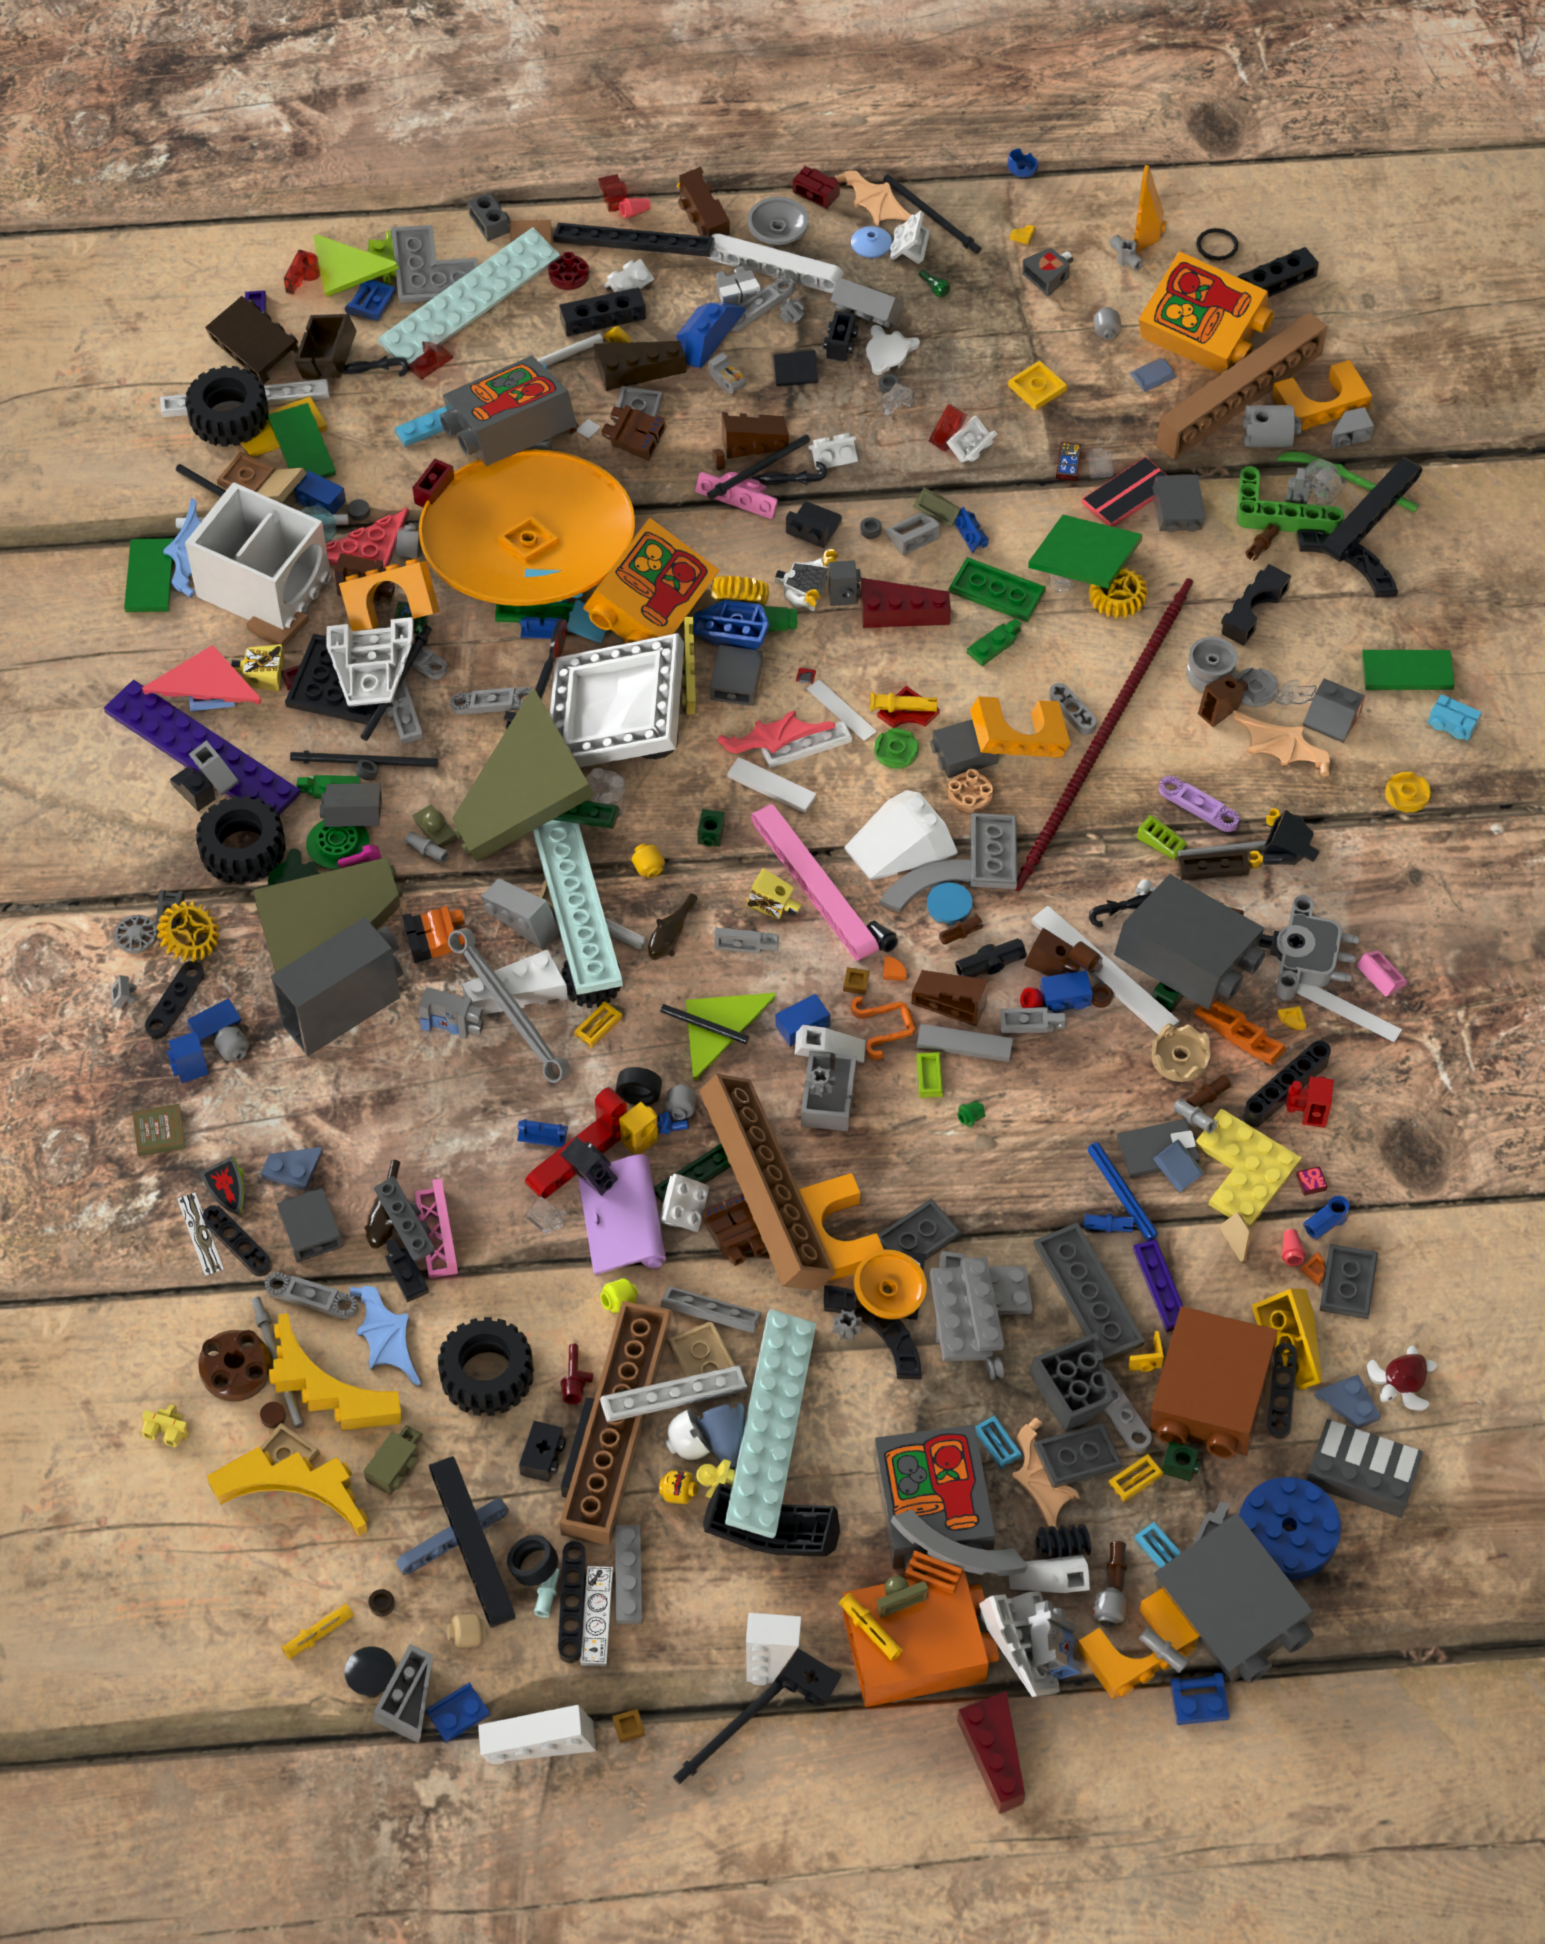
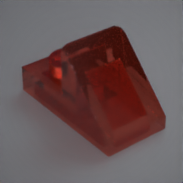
[409,341,453,380]
[928,404,968,452]

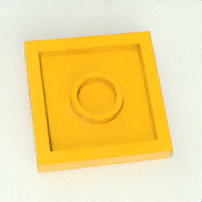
[1008,361,1067,411]

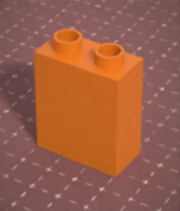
[842,1570,999,1707]

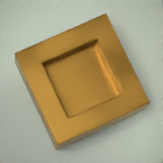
[843,967,870,995]
[612,1709,645,1744]

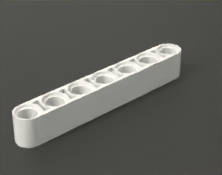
[707,233,844,293]

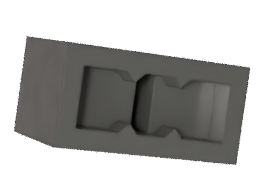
[468,193,510,241]

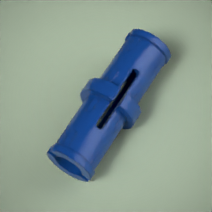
[1084,1213,1133,1233]

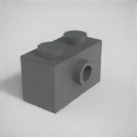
[828,560,861,606]

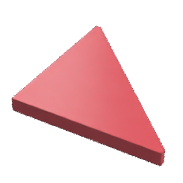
[326,508,409,568]
[142,645,262,704]

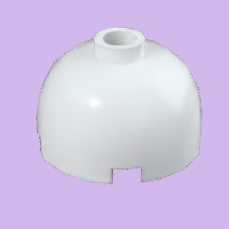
[666,1409,712,1460]

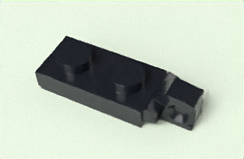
[385,1238,429,1303]

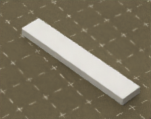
[600,1365,747,1422]

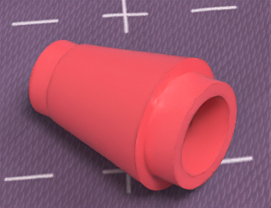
[619,198,651,218]
[1282,1229,1306,1266]

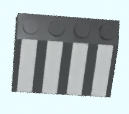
[1306,1419,1423,1518]

